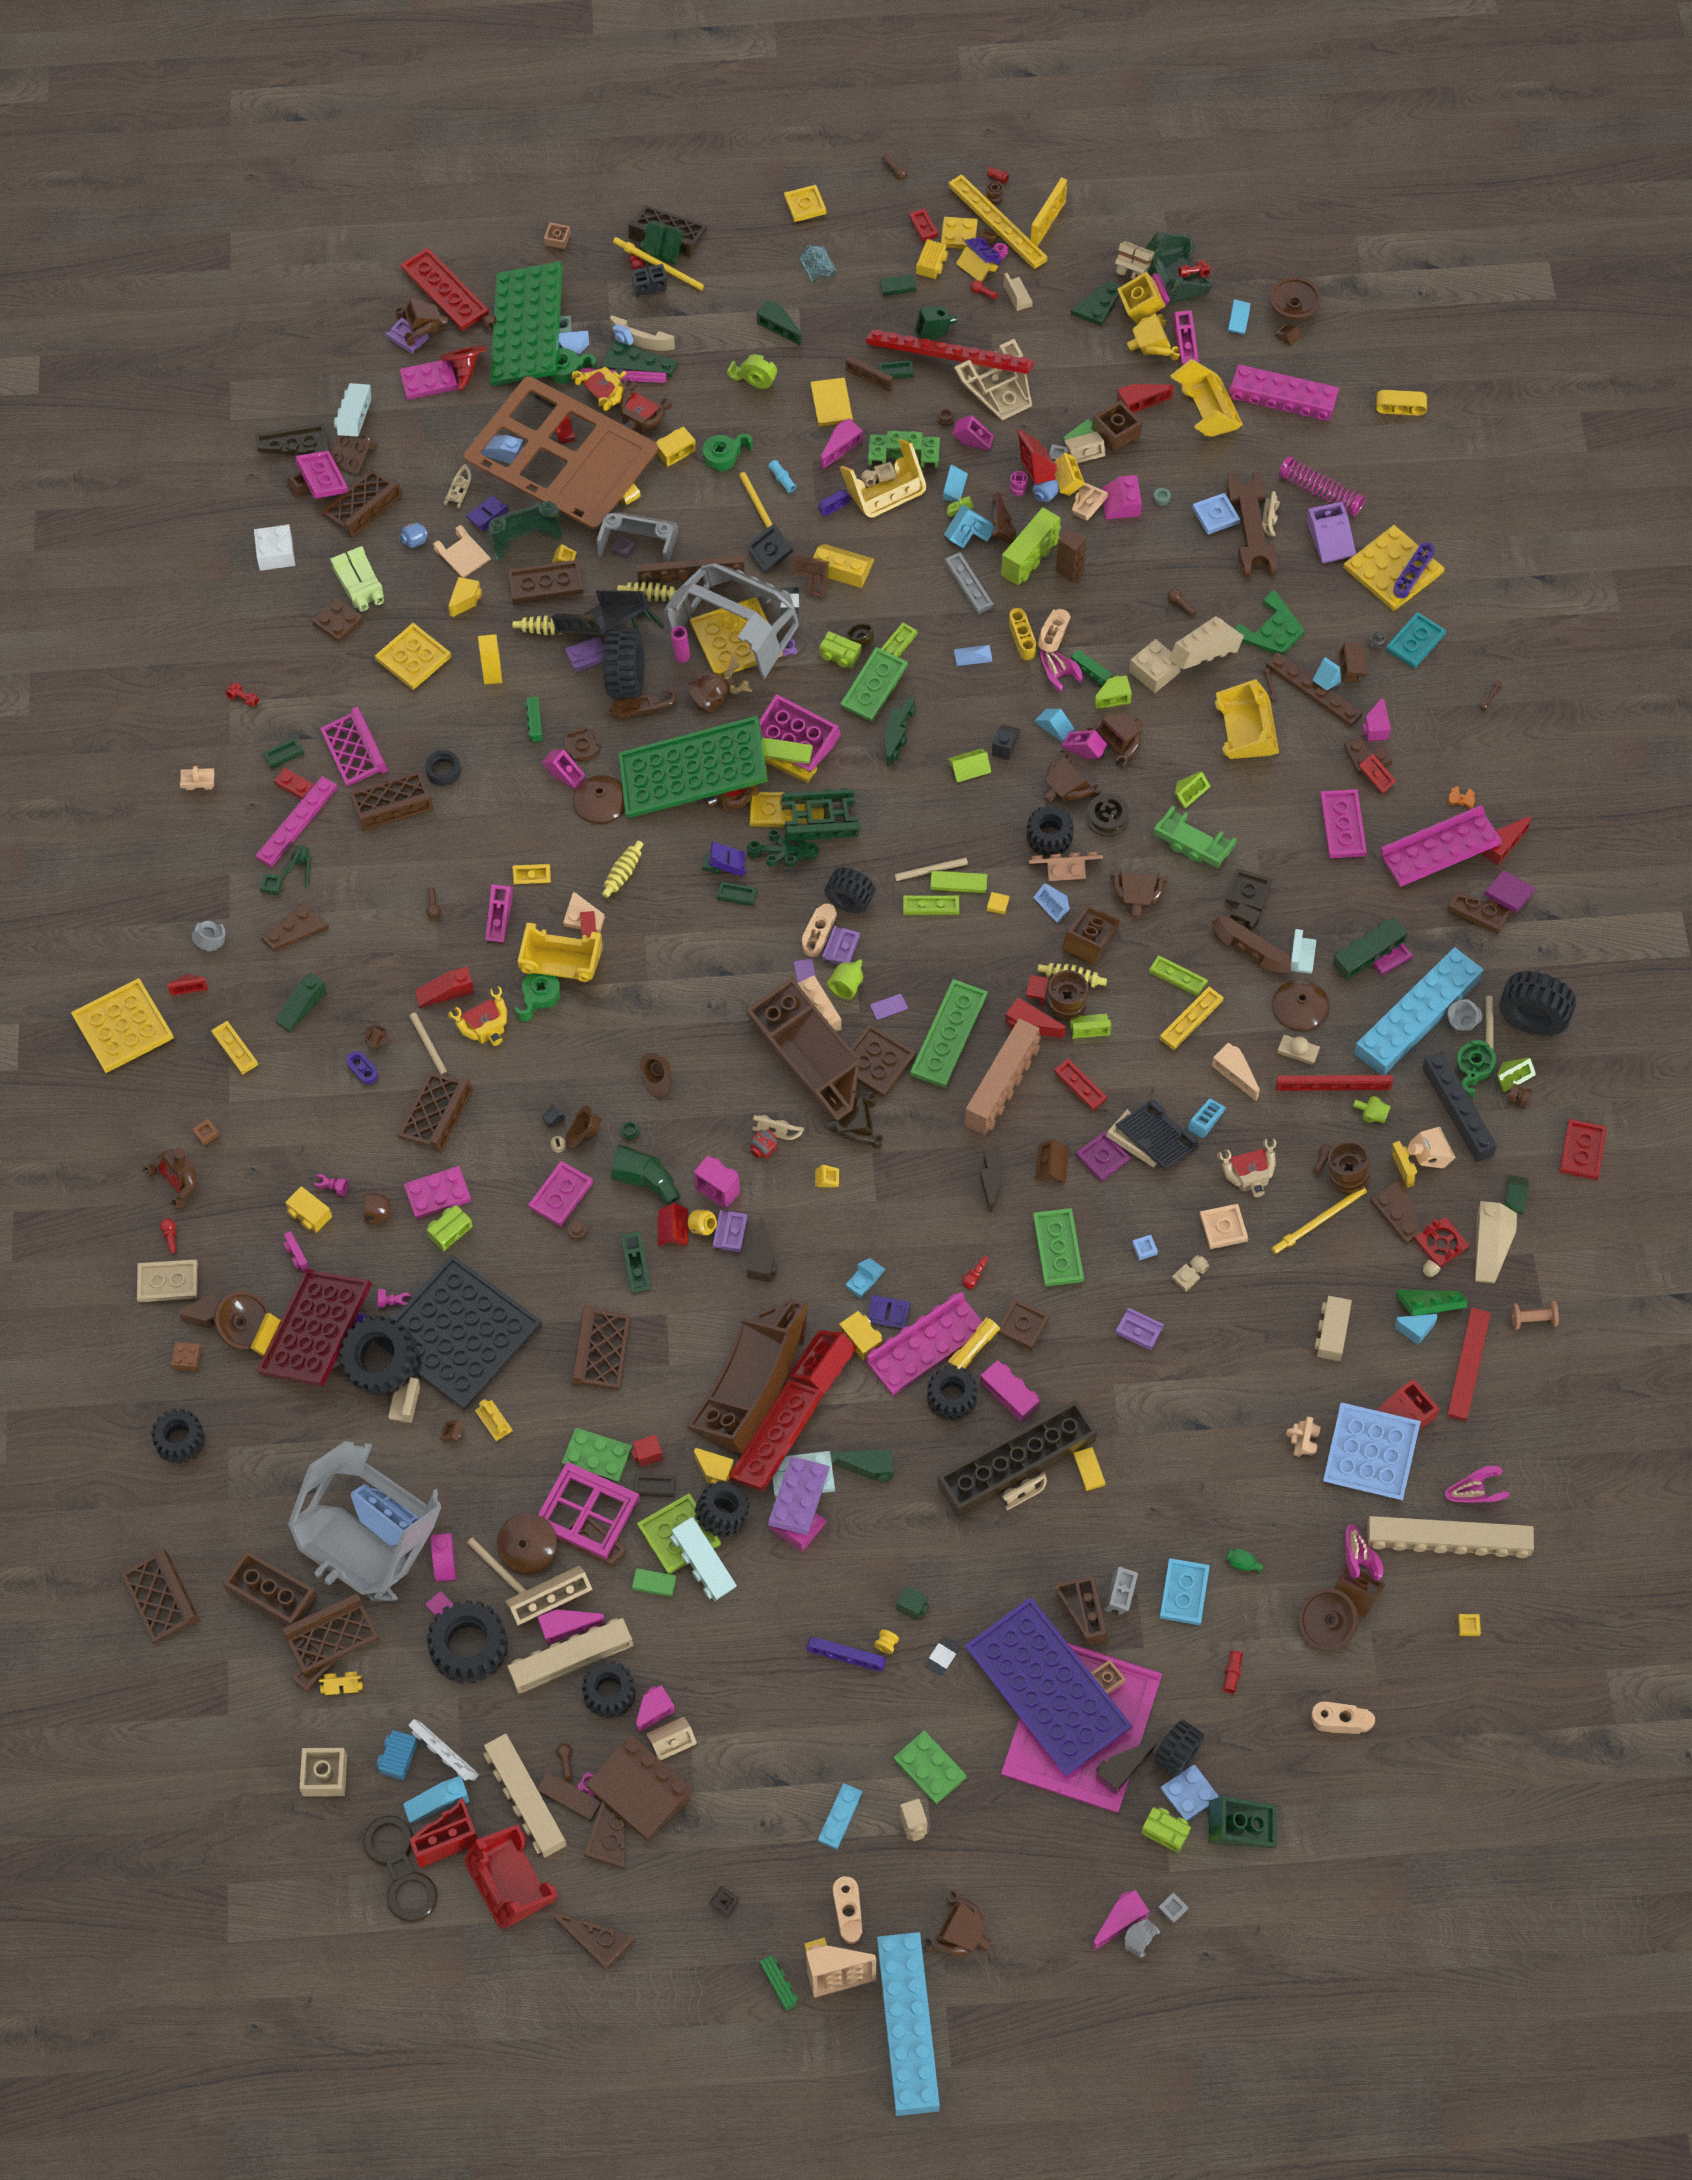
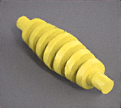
[617,582,676,602]
[513,615,562,635]
[602,841,643,898]
[1037,963,1107,988]

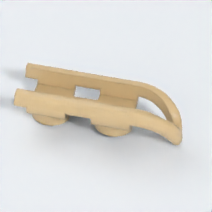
[444,464,471,509]
[1262,491,1280,537]
[752,1115,804,1140]
[1002,1471,1047,1511]

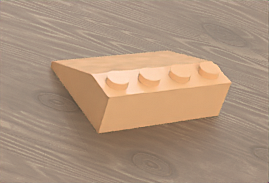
[806,1945,876,1998]

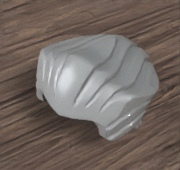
[192,921,226,951]
[1448,999,1482,1031]
[1125,1919,1160,1958]

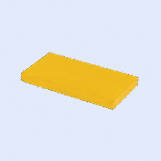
[1031,177,1067,247]
[750,792,824,827]

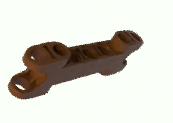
[1227,472,1277,577]

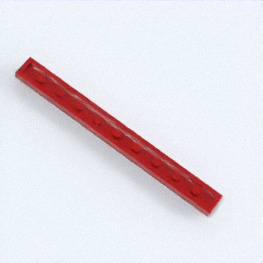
[866,330,1034,374]

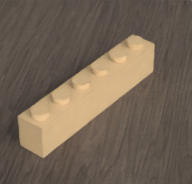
[508,1618,633,1694]
[483,1734,567,1858]

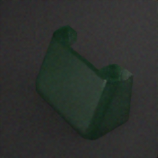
[1145,232,1213,304]
[486,501,563,559]

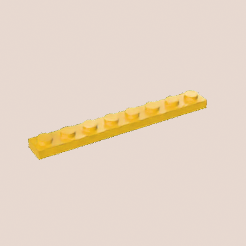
[949,174,1048,269]

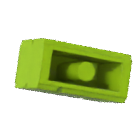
[819,631,861,669]
[426,1205,473,1252]
[1141,1807,1191,1853]

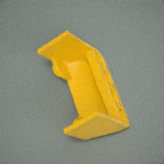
[1170,359,1243,437]
[840,439,926,517]

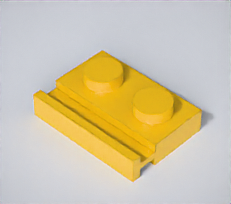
[1392,1141,1417,1188]

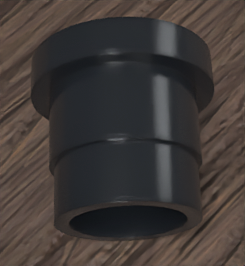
[541,1104,565,1128]

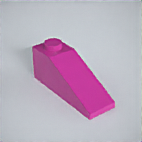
[1171,310,1199,364]
[821,418,863,469]
[485,884,514,942]
[538,1610,605,1645]
[1092,1890,1150,1950]

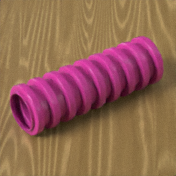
[671,626,690,663]

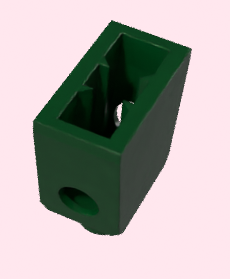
[915,306,957,340]

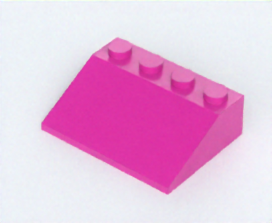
[760,694,841,772]

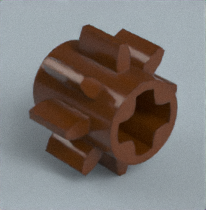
[363,1024,388,1048]

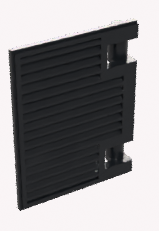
[1115,1099,1199,1170]

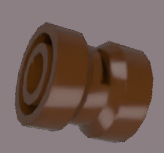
[986,181,1003,205]
[1507,1083,1532,1108]

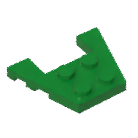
[1234,590,1305,655]

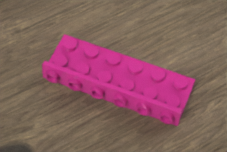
[1229,364,1339,421]
[1381,805,1502,887]
[867,1292,983,1396]

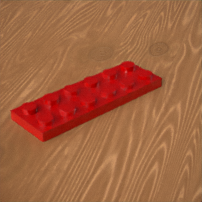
[400,248,489,331]
[729,1380,824,1492]

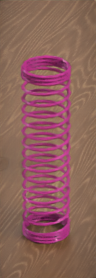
[1278,456,1365,516]

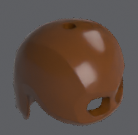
[363,1193,391,1224]

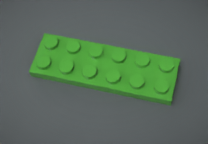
[910,979,988,1088]

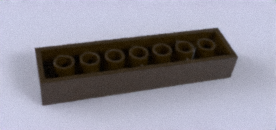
[937,1400,1097,1517]

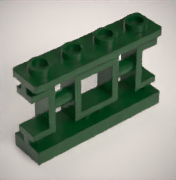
[780,788,861,841]

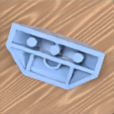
[350,1484,420,1546]

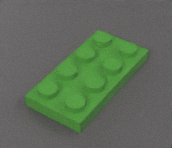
[840,647,908,722]
[1033,1208,1084,1287]

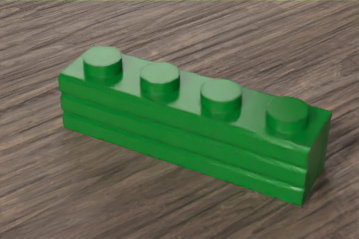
[1071,649,1113,686]
[525,697,543,742]
[760,1955,798,2011]

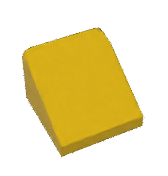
[552,544,577,563]
[815,1164,839,1187]

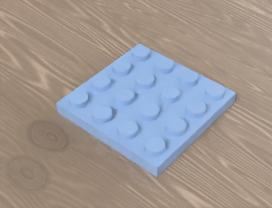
[1323,1403,1421,1501]

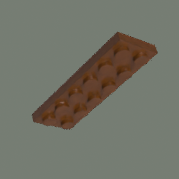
[637,555,745,585]

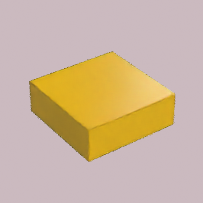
[987,892,1010,915]
[1458,1614,1481,1636]

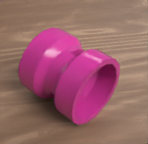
[1010,471,1028,496]

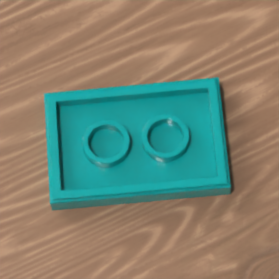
[1385,612,1447,669]

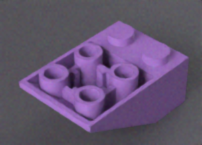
[1306,502,1356,564]

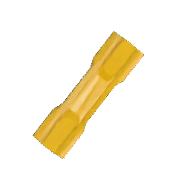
[948,1317,1000,1369]

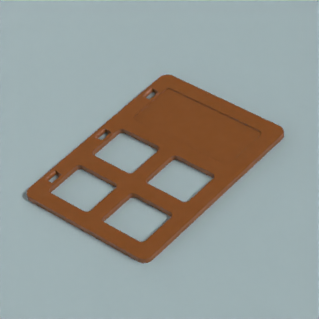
[464,377,658,529]

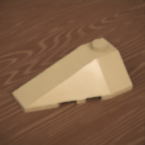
[1475,1201,1517,1284]

